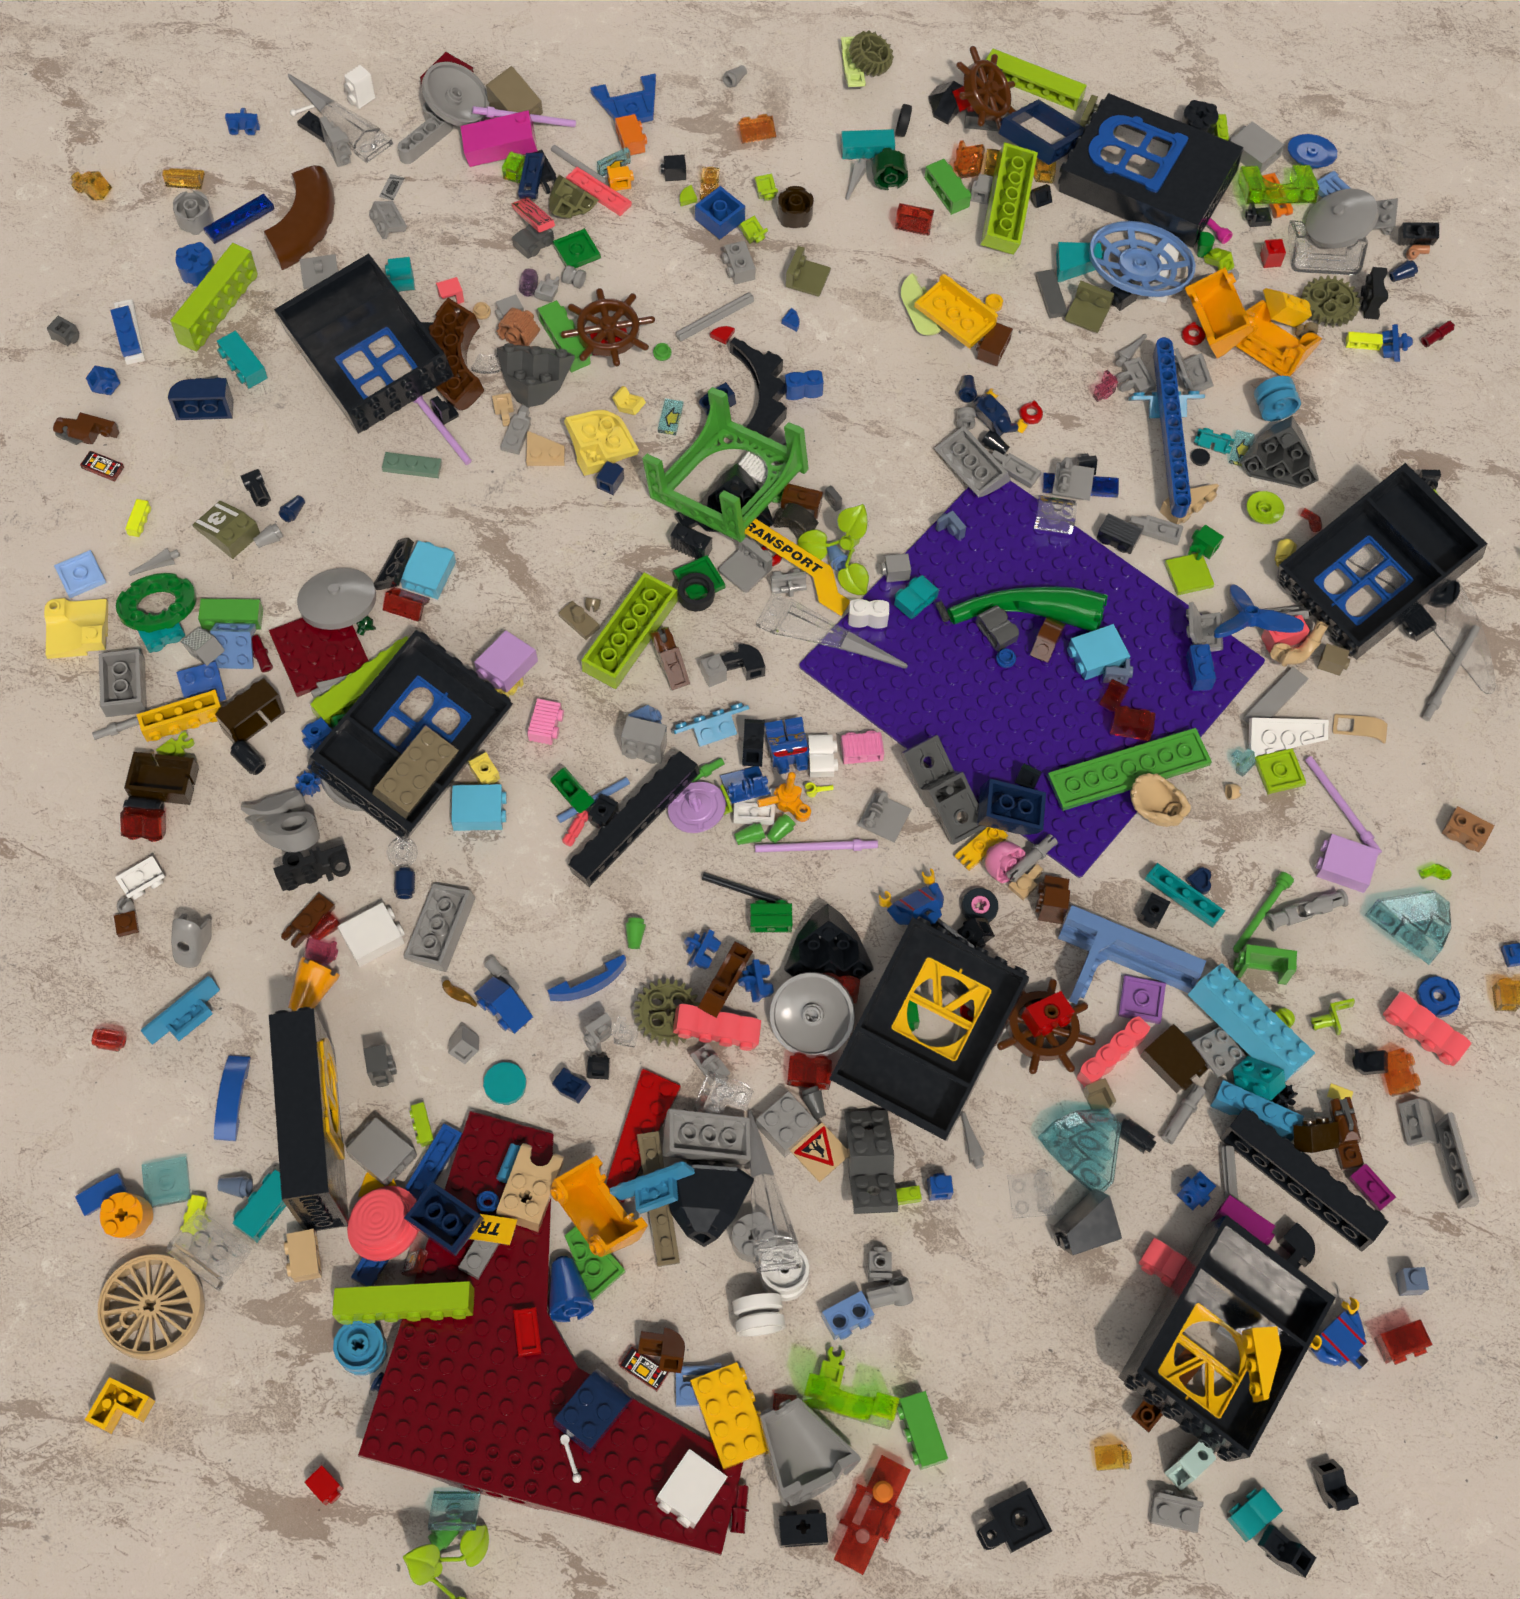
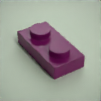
[1348,1164,1396,1211]

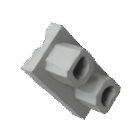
[771,568,807,597]
[690,1043,730,1086]

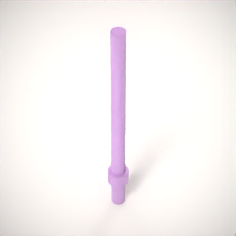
[472,106,576,127]
[413,395,472,465]
[1305,756,1382,855]
[755,839,878,852]

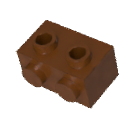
[976,322,1013,366]

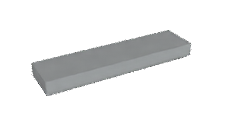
[1243,667,1309,724]

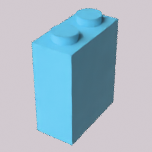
[401,541,456,600]
[1067,624,1130,680]
[451,784,507,831]

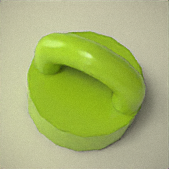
[1275,1008,1295,1028]

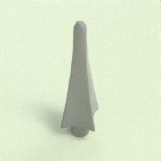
[845,158,867,200]
[1116,334,1147,367]
[129,548,180,576]
[311,675,347,698]
[961,1112,985,1169]

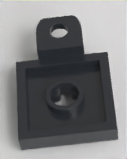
[976,1488,1052,1554]

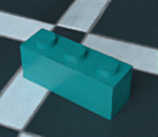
[841,129,896,159]
[217,330,268,389]
[232,1169,286,1243]

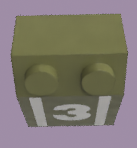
[192,501,260,559]

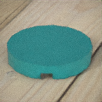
[483,1062,527,1105]

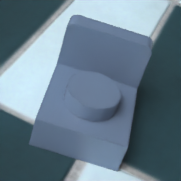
[936,511,966,541]
[1103,659,1133,685]

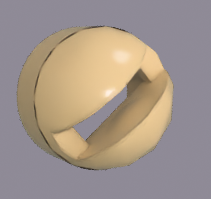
[1225,783,1242,800]

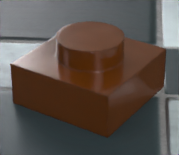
[114,911,139,937]

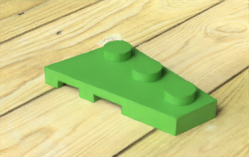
[565,1226,626,1301]

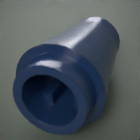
[1389,260,1418,282]
[959,375,977,403]
[278,495,306,523]

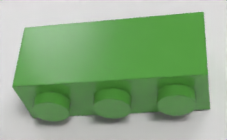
[924,159,971,215]
[198,599,263,630]
[896,1391,948,1470]

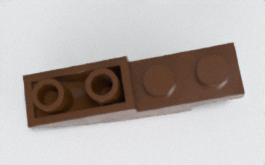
[1131,1348,1203,1433]

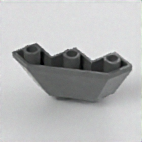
[497,343,575,407]
[1240,416,1319,489]

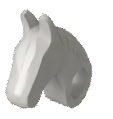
[241,790,320,852]

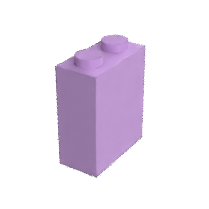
[474,631,538,693]
[1315,834,1379,893]

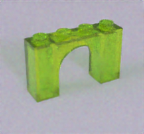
[1238,165,1319,204]
[802,1373,900,1430]

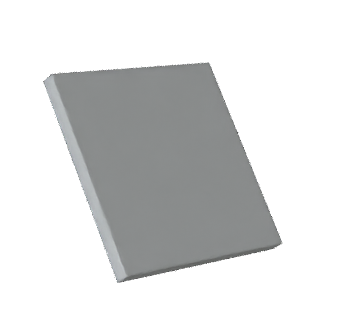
[299,254,338,289]

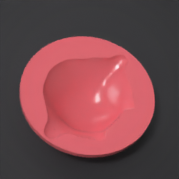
[347,1186,418,1261]

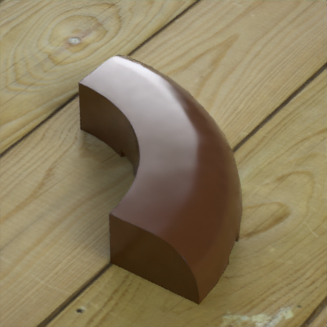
[264,165,335,270]
[429,298,484,411]

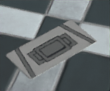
[379,174,405,201]

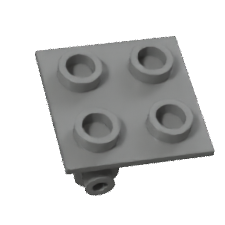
[1373,198,1398,235]
[1052,457,1095,501]
[858,791,912,843]
[1192,1027,1246,1078]

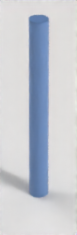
[556,777,630,823]

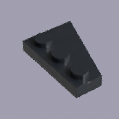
[374,537,414,590]

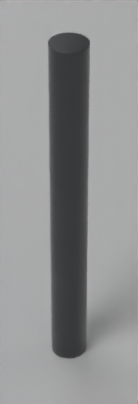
[702,872,782,903]

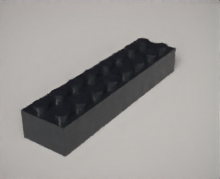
[1220,1108,1389,1252]

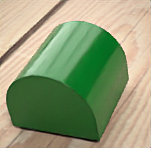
[1197,232,1215,258]

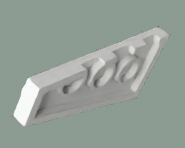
[1248,718,1329,758]

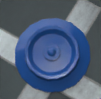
[1288,134,1338,169]

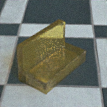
[162,168,205,189]

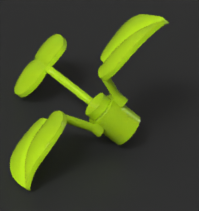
[797,504,869,595]
[403,1524,489,1599]

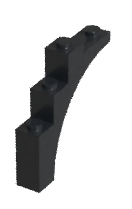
[730,337,787,438]

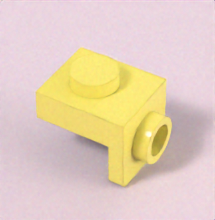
[612,386,646,415]

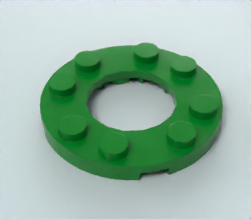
[116,573,196,633]

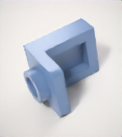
[628,705,662,724]

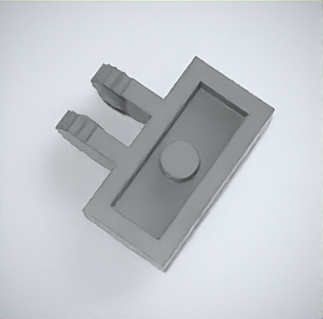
[1114,357,1156,393]

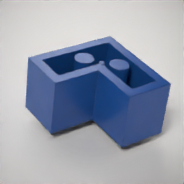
[474,977,533,1034]

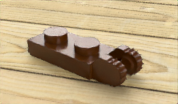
[281,893,335,948]

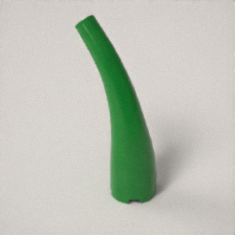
[947,586,1108,631]

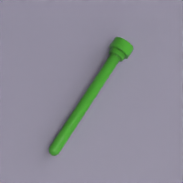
[1233,872,1294,953]

